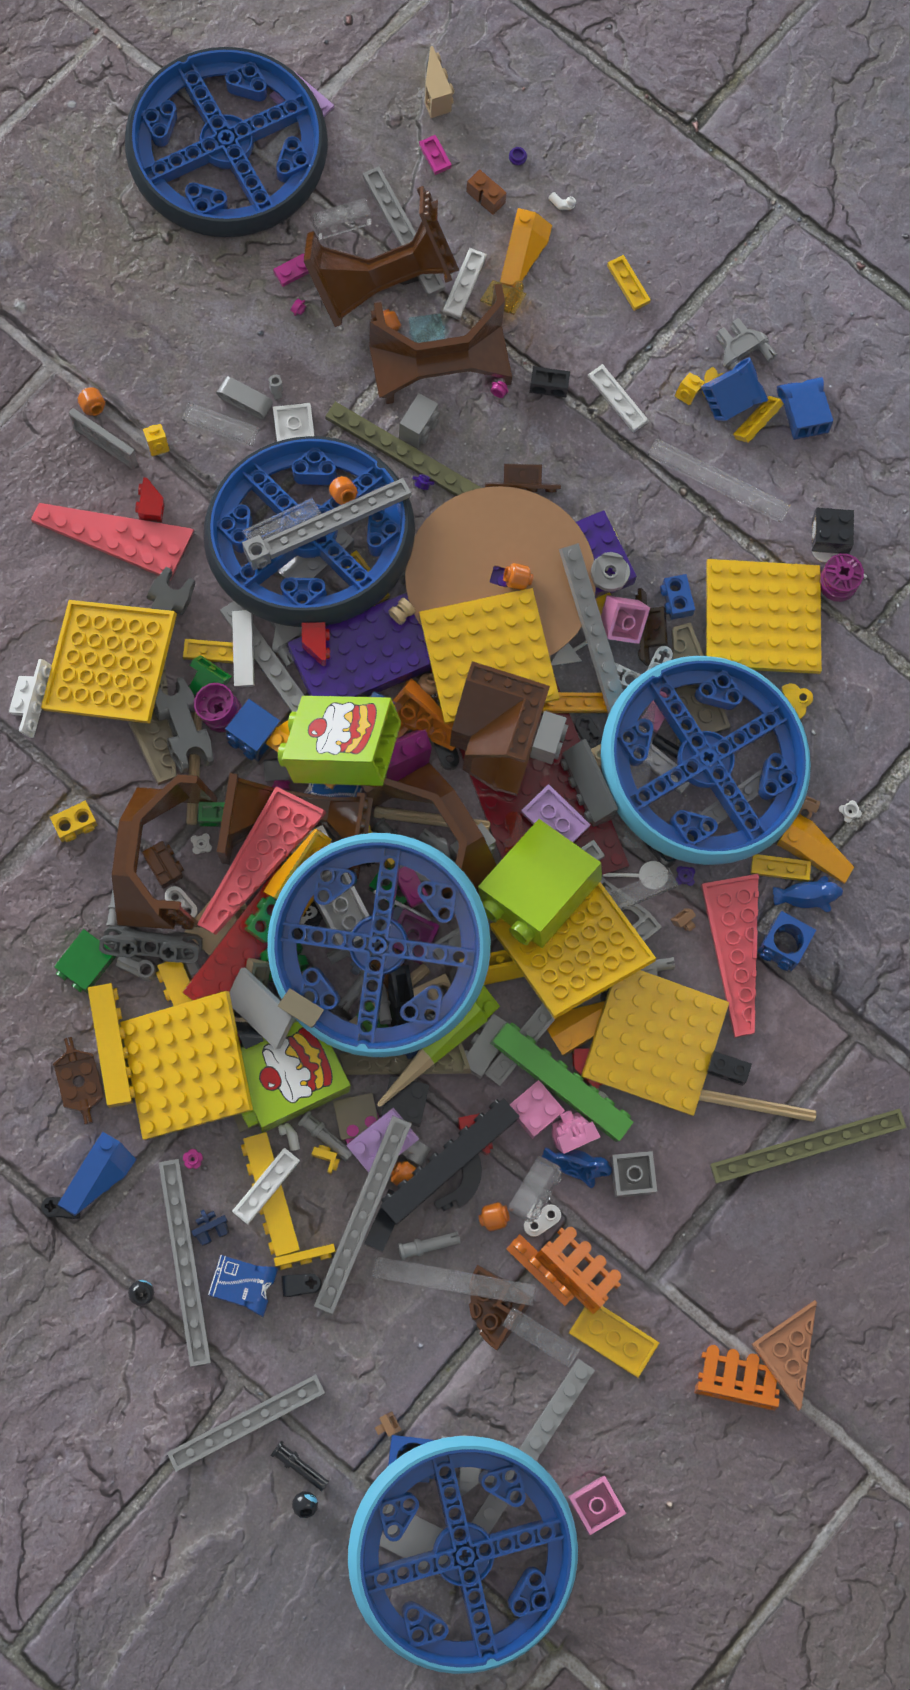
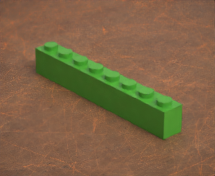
[490,1023,633,1142]

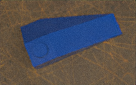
[57,1132,136,1216]

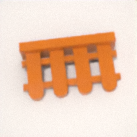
[534,1227,621,1314]
[506,1234,574,1306]
[694,1345,780,1411]

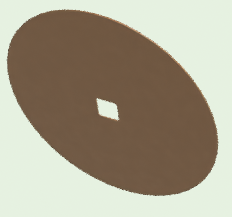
[405,486,596,656]

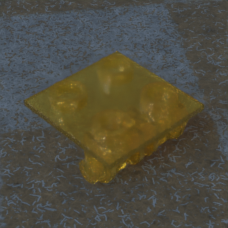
[480,280,527,315]

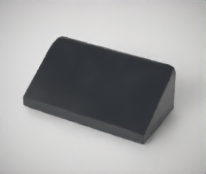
[235,1021,264,1049]

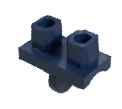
[191,1209,229,1246]

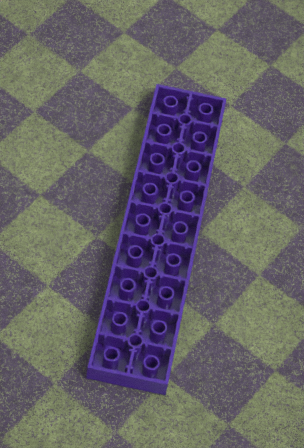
[288,510,637,697]

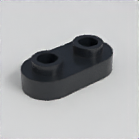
[434,743,460,770]

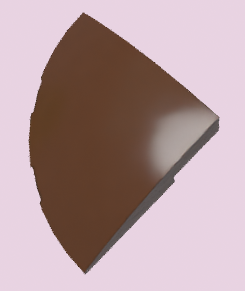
[469,1265,534,1351]

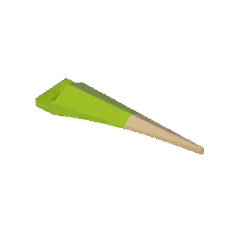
[377,985,500,1107]

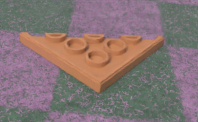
[751,1300,817,1411]

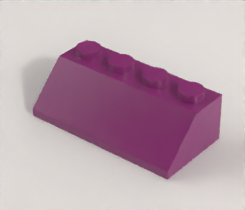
[361,730,432,789]

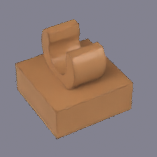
[798,796,820,819]
[670,908,696,931]
[375,1411,402,1437]

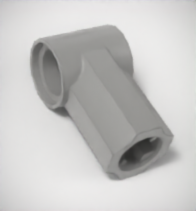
[116,955,157,982]
[401,1141,431,1166]

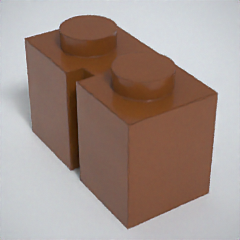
[466,169,507,215]

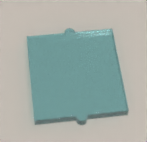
[408,313,445,343]

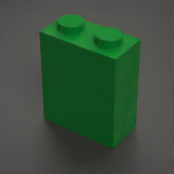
[54,929,117,994]

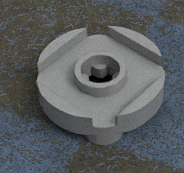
[591,552,630,592]

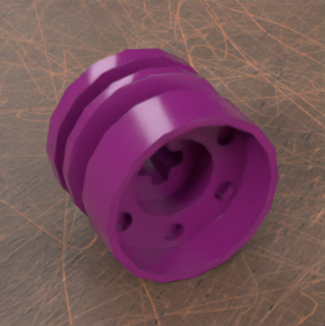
[820,553,864,602]
[194,683,242,733]

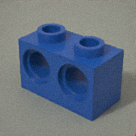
[660,574,695,620]

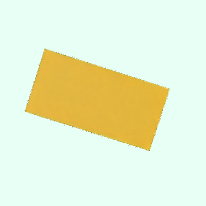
[569,1306,659,1378]

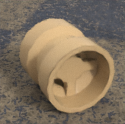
[388,598,416,625]

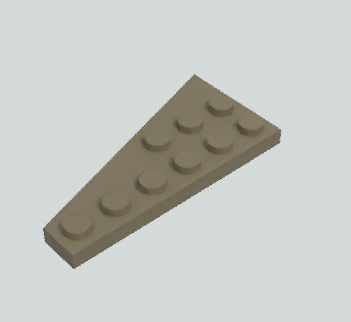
[671,622,731,745]
[128,665,177,786]
[339,1043,471,1075]

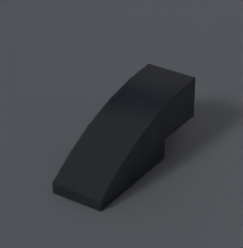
[388,965,415,1027]
[364,1189,395,1253]

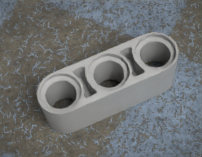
[217,376,273,419]

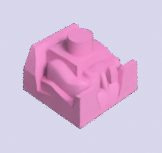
[552,1110,600,1154]

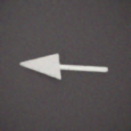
[551,641,587,666]

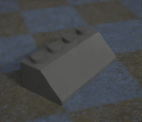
[560,739,618,827]

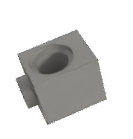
[242,535,271,570]

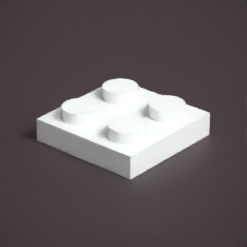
[273,403,314,442]

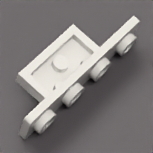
[9,659,52,738]

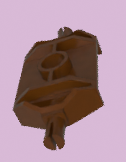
[53,1037,104,1125]

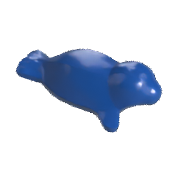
[773,876,843,912]
[542,1148,612,1188]

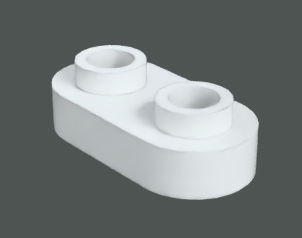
[165,886,198,918]
[524,1205,561,1237]

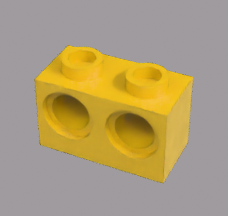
[50,800,98,842]

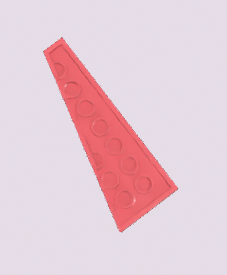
[31,503,194,581]
[197,787,326,935]
[701,874,759,1038]

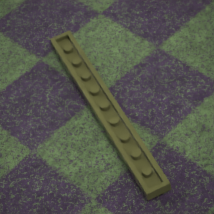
[325,401,482,496]
[710,1108,906,1184]

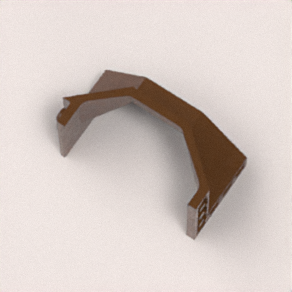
[303,186,459,327]
[369,283,512,404]
[450,661,550,796]
[362,763,497,917]
[217,773,373,881]
[111,774,218,930]

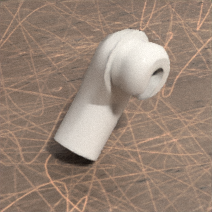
[548,192,576,210]
[278,1123,300,1151]

